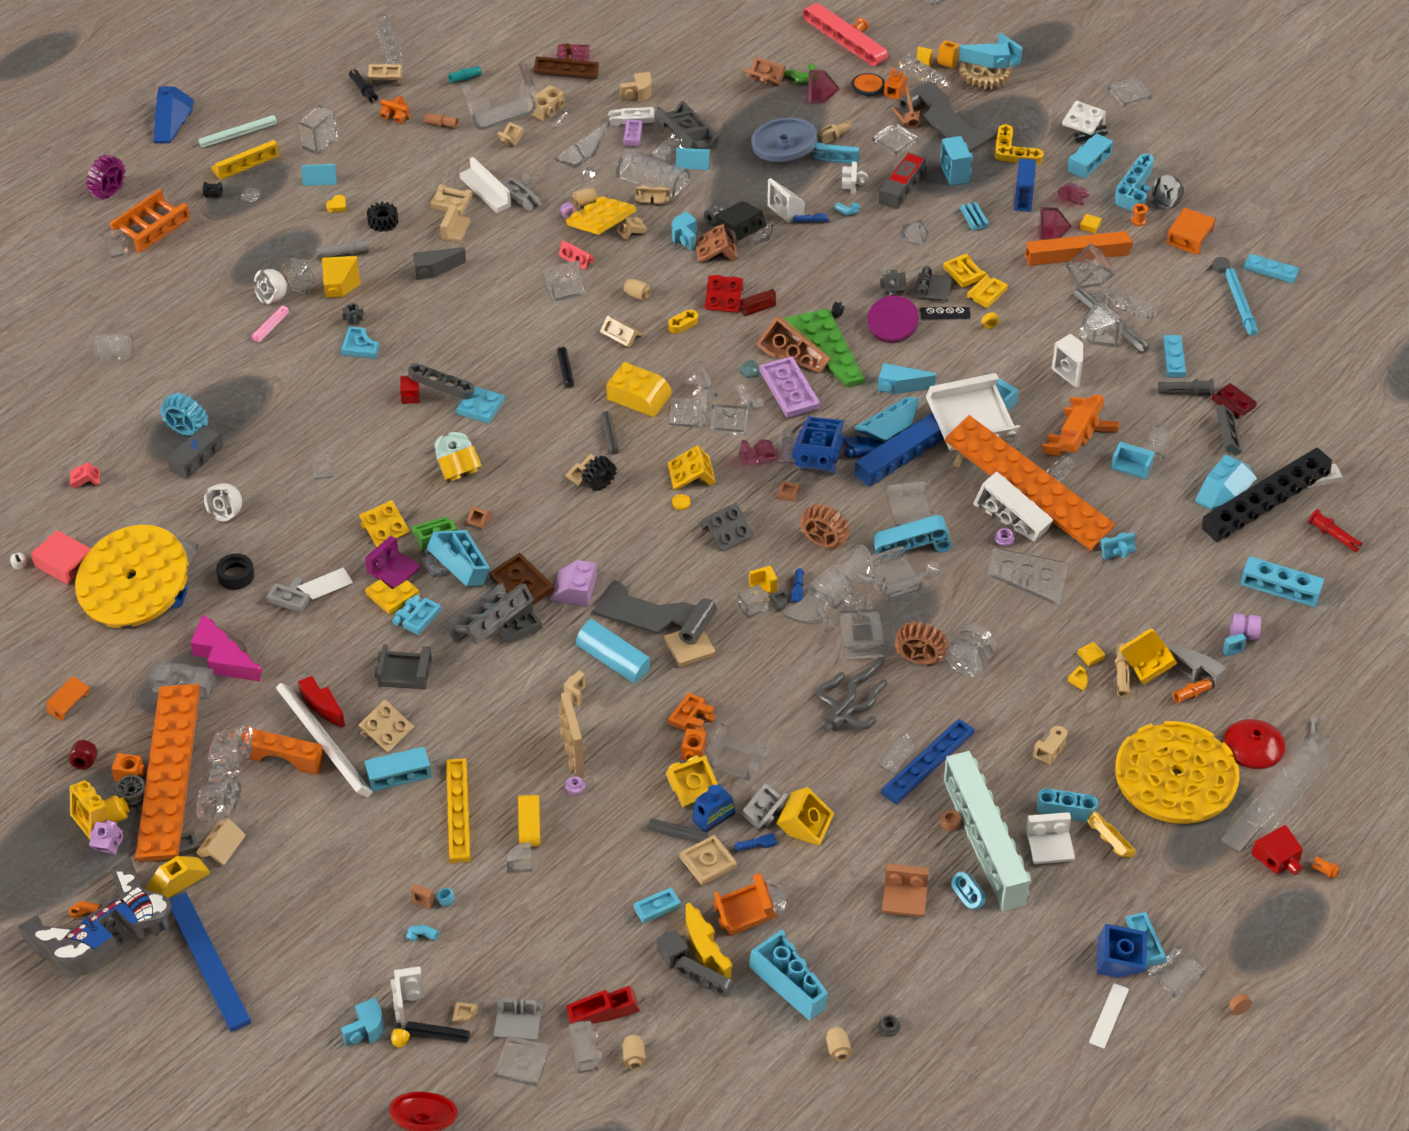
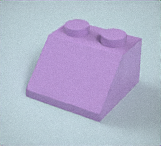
[550,560,597,607]

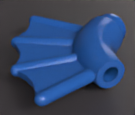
[843,435,885,458]

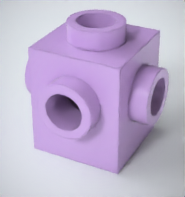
[89,820,123,855]

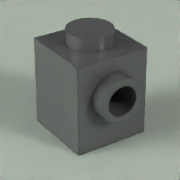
[657,929,689,969]

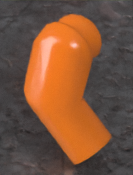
[69,901,102,918]

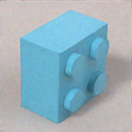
[940,136,973,186]

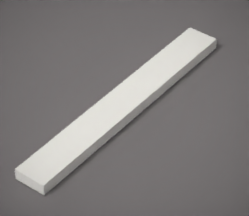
[276,683,373,798]

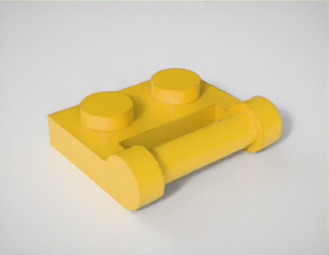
[943,253,987,288]

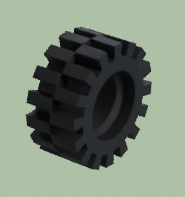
[367,202,398,232]
[581,455,617,491]

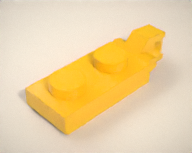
[1087,812,1137,858]

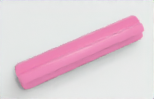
[252,305,289,343]

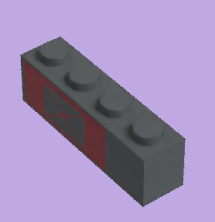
[879,152,927,209]

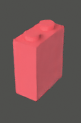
[31,530,91,585]

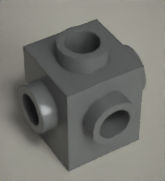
[880,270,907,295]

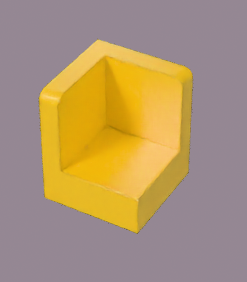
[749,566,778,597]

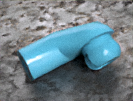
[834,202,860,215]

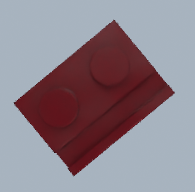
[1211,383,1257,419]

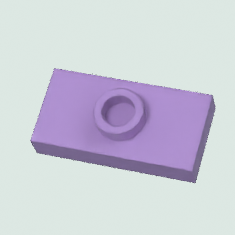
[623,120,643,146]

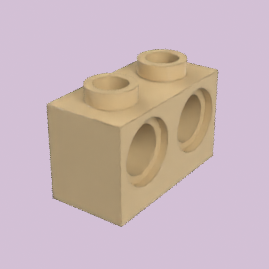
[528,85,565,121]

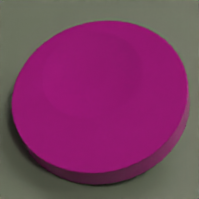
[867,295,919,343]

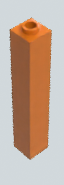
[1025,231,1133,266]

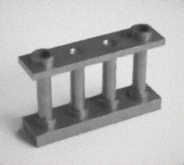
[444,583,534,644]

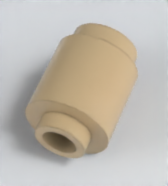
[571,187,597,208]
[624,279,651,300]
[826,1027,852,1062]
[622,1035,646,1070]

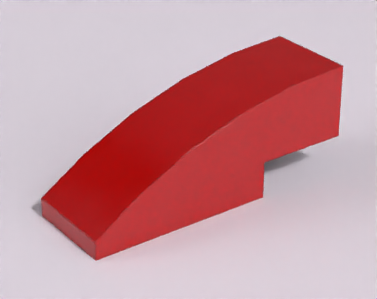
[298,676,345,728]
[566,985,640,1026]

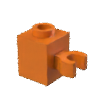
[884,68,907,100]

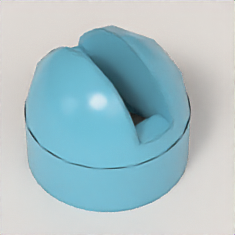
[436,888,455,907]

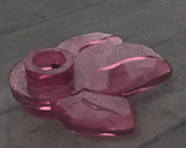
[1058,183,1090,205]

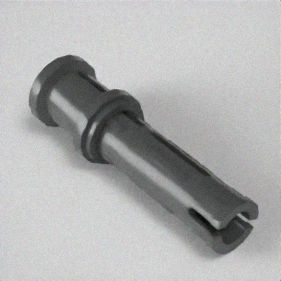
[1158,379,1214,395]

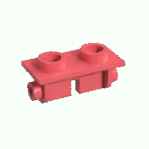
[559,240,594,270]

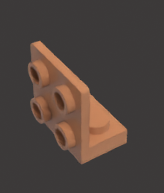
[696,223,738,263]
[882,863,929,917]

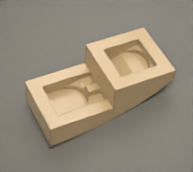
[565,454,595,486]

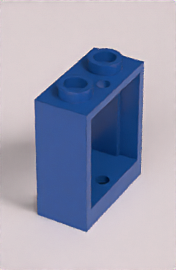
[1014,158,1036,212]

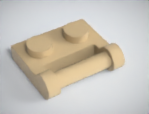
[430,184,472,215]

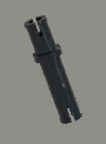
[349,69,378,103]

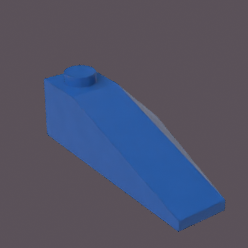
[154,86,194,144]

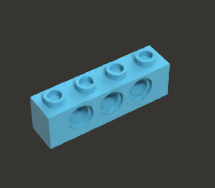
[1240,556,1324,607]

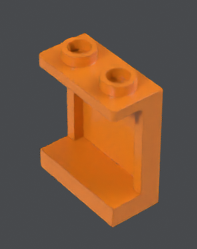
[1166,207,1216,255]
[713,873,778,936]

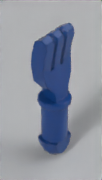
[793,213,829,223]
[791,568,804,603]
[734,833,778,852]

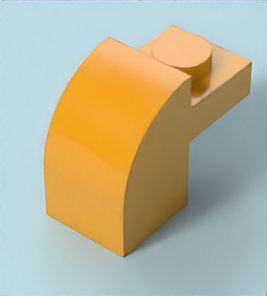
[937,40,960,69]

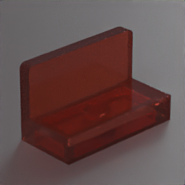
[740,289,776,317]

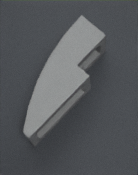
[1167,645,1227,689]

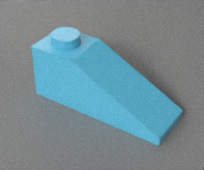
[958,43,1010,69]
[878,363,936,394]

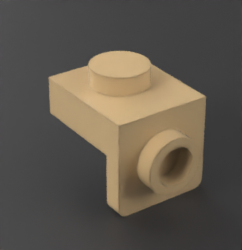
[497,122,525,147]
[617,217,648,240]
[563,671,586,706]

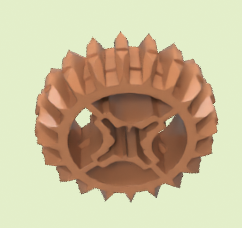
[800,503,850,549]
[895,621,948,666]

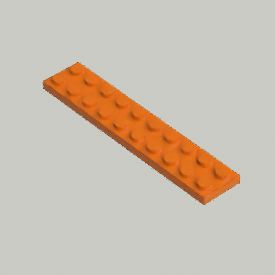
[945,415,1115,551]
[135,683,201,862]

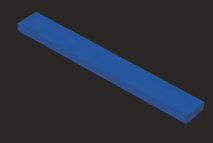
[169,892,251,1032]

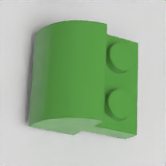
[411,516,457,551]

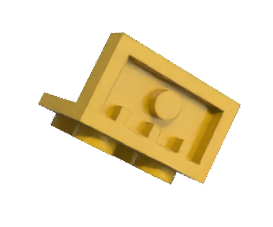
[667,445,716,490]

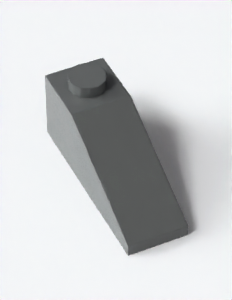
[413,247,466,280]

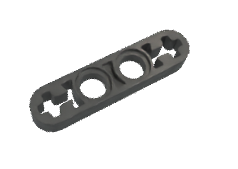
[408,363,474,399]

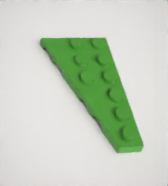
[784,308,864,387]

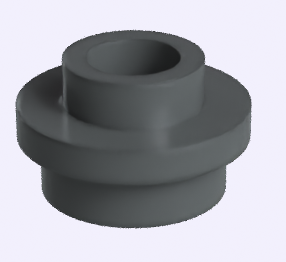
[878,1015,900,1036]

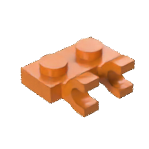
[668,692,715,731]

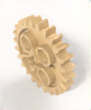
[959,61,1012,90]

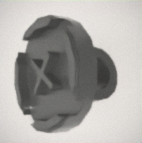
[1152,175,1184,209]

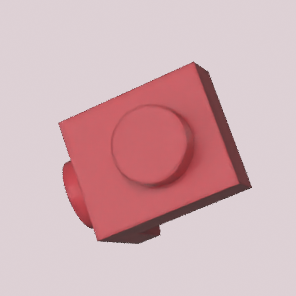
[70,462,100,488]

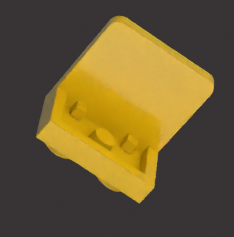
[1120,628,1177,685]

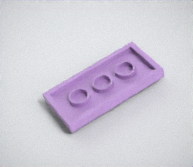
[759,356,820,418]

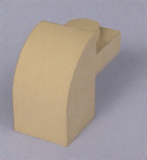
[620,72,652,102]

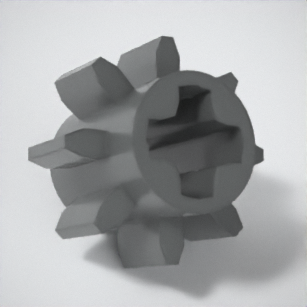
[342,303,364,325]

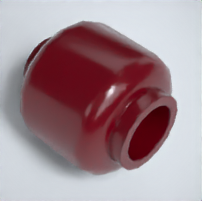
[68,740,98,770]

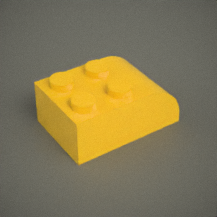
[606,362,672,417]

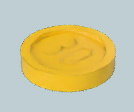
[672,494,690,510]

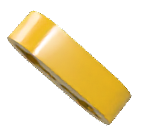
[668,309,698,334]

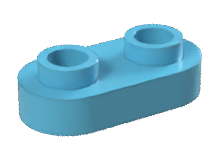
[952,872,986,909]

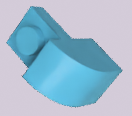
[672,212,697,250]
[341,998,384,1047]

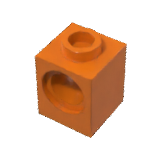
[681,728,707,760]
[111,753,146,782]

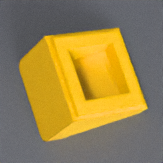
[917,46,933,69]

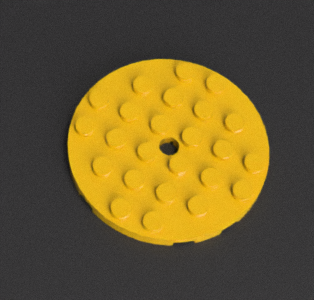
[75,525,189,628]
[1115,721,1239,824]

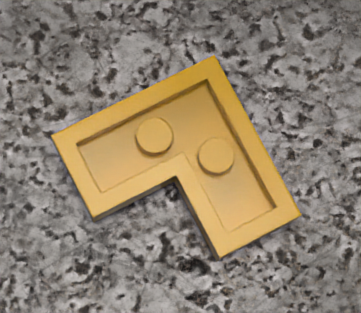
[365,580,420,615]

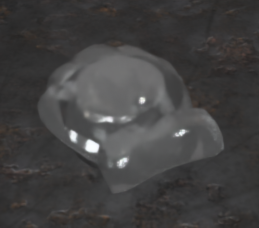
[241,188,260,203]

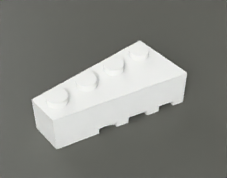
[973,472,1053,542]

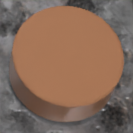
[941,810,962,831]
[1229,994,1252,1015]

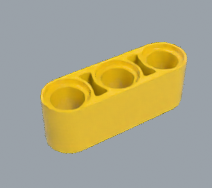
[518,795,541,848]

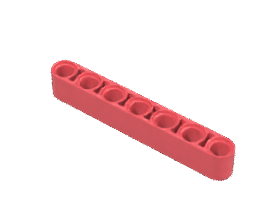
[802,3,888,66]

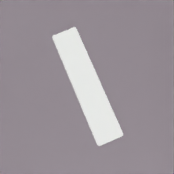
[1089,983,1129,1048]

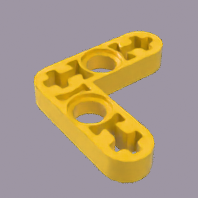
[995,125,1044,164]

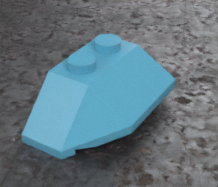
[854,397,919,442]
[1195,455,1257,510]

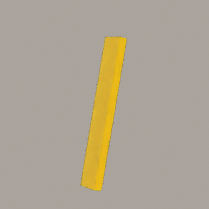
[446,758,471,863]

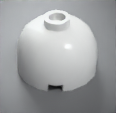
[254,269,287,304]
[204,483,243,522]

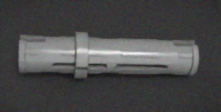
[317,240,369,259]

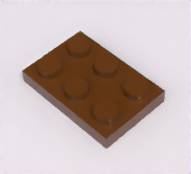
[489,552,555,605]

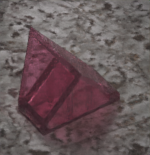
[808,70,840,103]
[1038,207,1072,240]

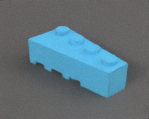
[749,930,828,1021]

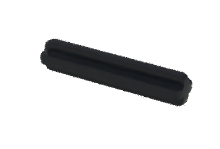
[557,346,574,388]
[405,1021,470,1043]

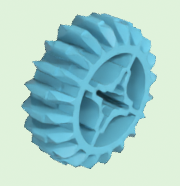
[160,392,209,438]

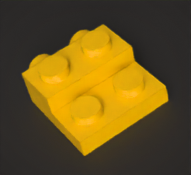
[666,755,718,808]
[70,780,107,840]

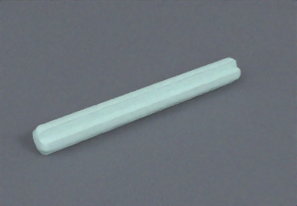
[199,115,277,148]

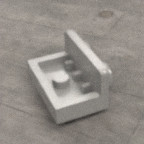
[740,783,788,829]

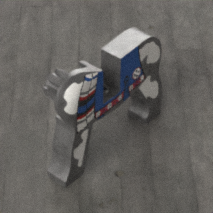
[18,858,171,977]

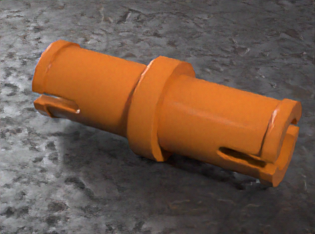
[1172,678,1212,704]

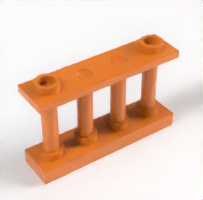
[110,189,190,253]

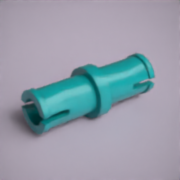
[448,66,482,83]

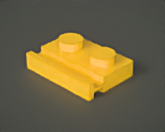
[967,274,1008,308]

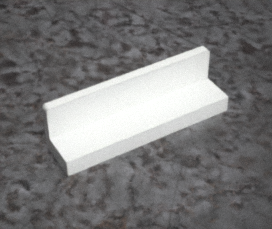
[460,157,511,213]

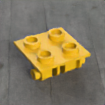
[359,500,410,547]

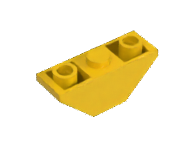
[145,856,210,898]

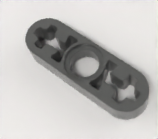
[674,956,734,997]

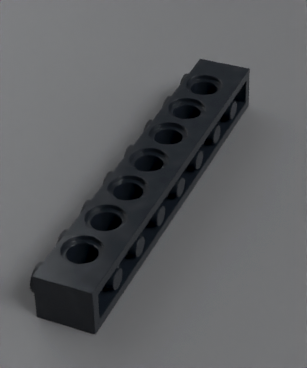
[1202,447,1333,542]

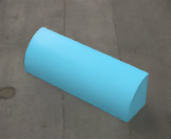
[576,619,650,684]

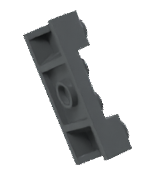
[655,101,719,149]

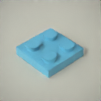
[456,386,505,424]

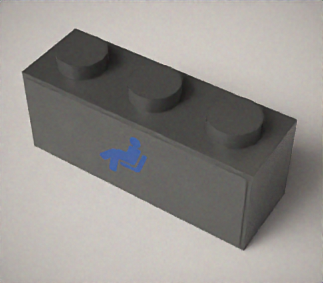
[167,425,223,479]

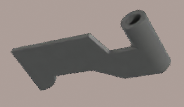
[898,81,995,152]
[593,580,717,645]

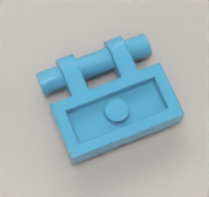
[392,595,442,635]

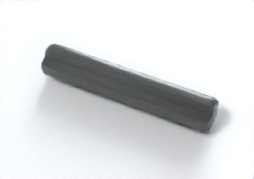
[601,411,619,454]
[648,818,708,843]

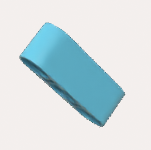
[1036,788,1098,822]

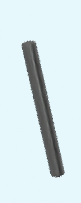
[1074,287,1149,352]

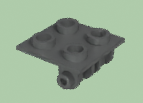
[913,266,953,301]

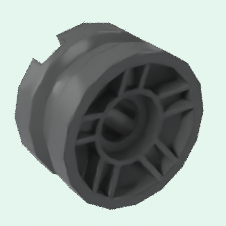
[116,775,145,808]

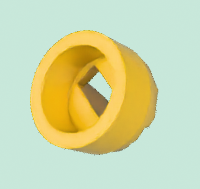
[391,1029,410,1047]

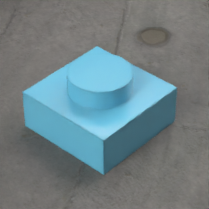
[1222,633,1246,657]

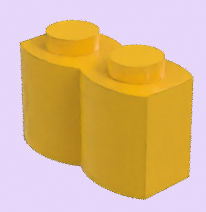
[437,445,482,482]

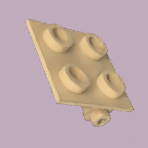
[358,699,414,753]

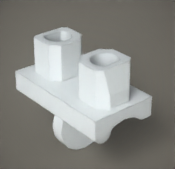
[842,162,869,194]

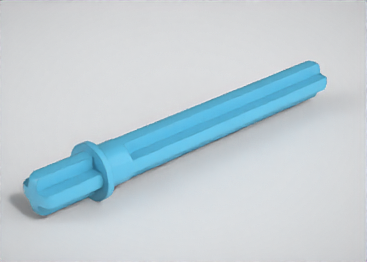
[1225,268,1258,336]

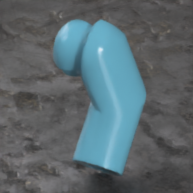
[406,925,439,941]

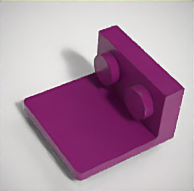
[365,535,421,589]

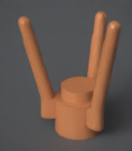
[893,87,921,129]

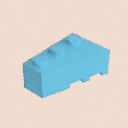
[427,530,490,586]

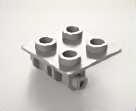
[494,997,543,1040]

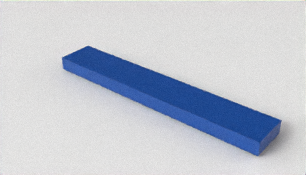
[881,719,975,805]

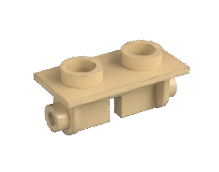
[635,186,670,205]

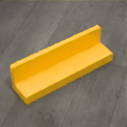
[211,140,279,180]

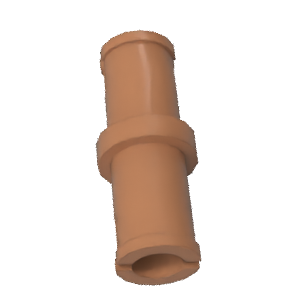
[424,113,459,128]

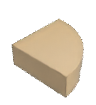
[452,1002,478,1025]

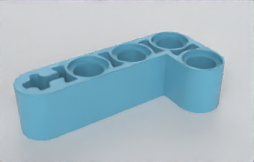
[1115,154,1154,211]
[873,515,952,557]

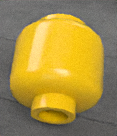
[102,795,130,823]

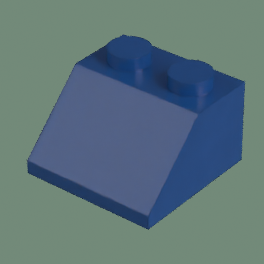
[1097,923,1147,978]

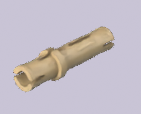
[1115,643,1131,698]

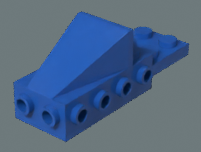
[792,416,844,474]

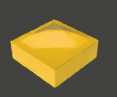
[1077,642,1106,667]

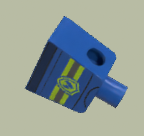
[692,785,736,832]

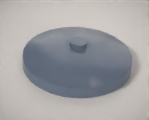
[751,118,818,162]

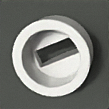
[10,552,27,569]

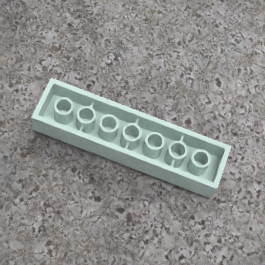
[944,751,1031,912]

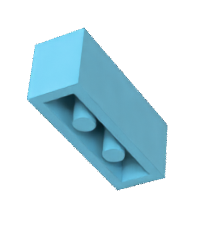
[1068,133,1113,179]
[365,746,432,792]

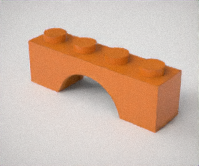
[238,727,325,775]

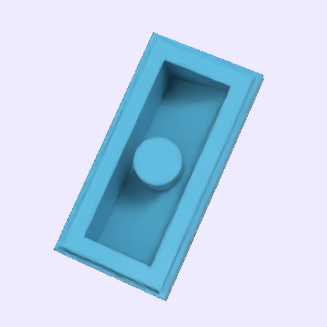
[676,148,710,170]
[301,164,337,186]

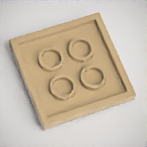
[558,692,584,777]

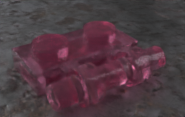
[557,44,590,61]

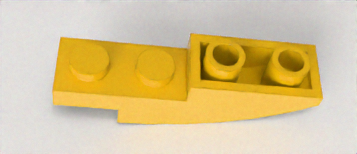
[686,902,733,979]

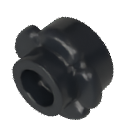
[831,301,844,318]

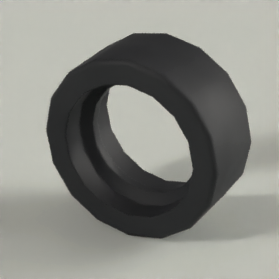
[216,553,254,590]

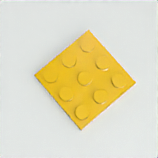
[565,196,636,235]

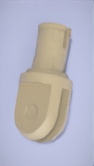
[817,120,852,144]

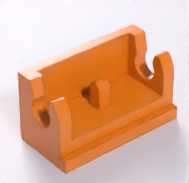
[46,676,90,721]

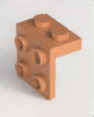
[742,57,786,86]

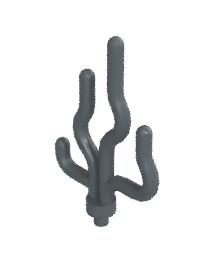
[816,657,887,732]

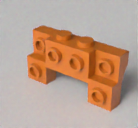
[1042,394,1105,456]

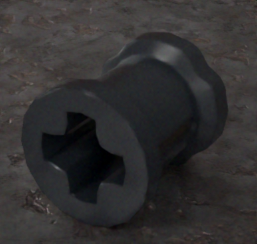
[202,182,223,197]

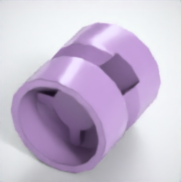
[1230,613,1261,641]

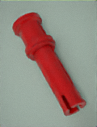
[1308,509,1363,553]

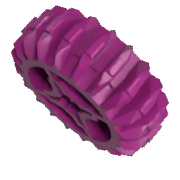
[85,154,126,200]

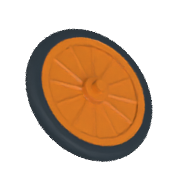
[851,73,885,96]

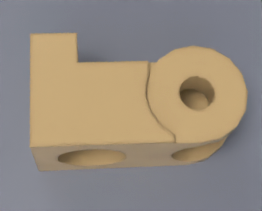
[1033,726,1067,766]

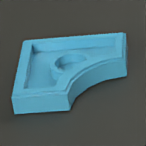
[341,326,380,359]

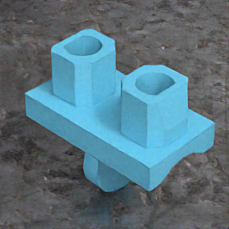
[1100,532,1136,560]

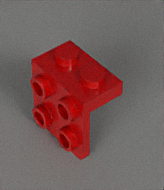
[705,274,744,313]

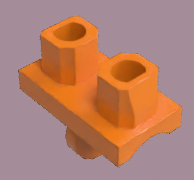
[380,96,412,124]

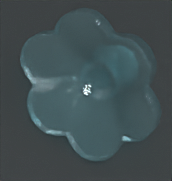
[740,360,760,378]

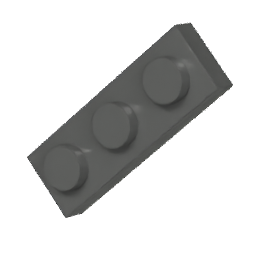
[1217,404,1242,456]

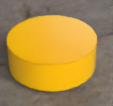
[981,312,1000,329]

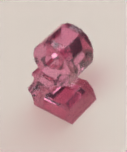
[739,439,777,466]

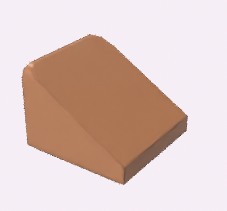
[465,506,493,530]

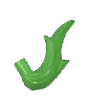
[783,63,818,84]

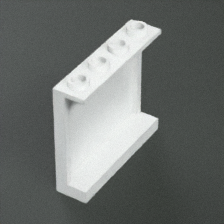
[926,373,1020,451]

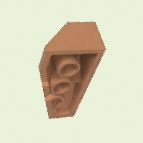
[756,316,831,373]

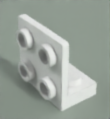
[1062,101,1106,135]
[1026,812,1075,864]
[391,966,425,1030]

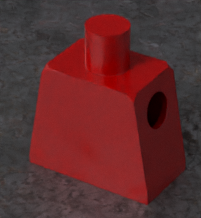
[1251,825,1303,876]

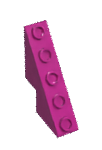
[191,615,263,682]

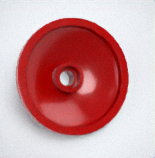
[1224,719,1285,769]
[389,1091,457,1131]

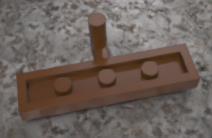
[534,43,600,80]

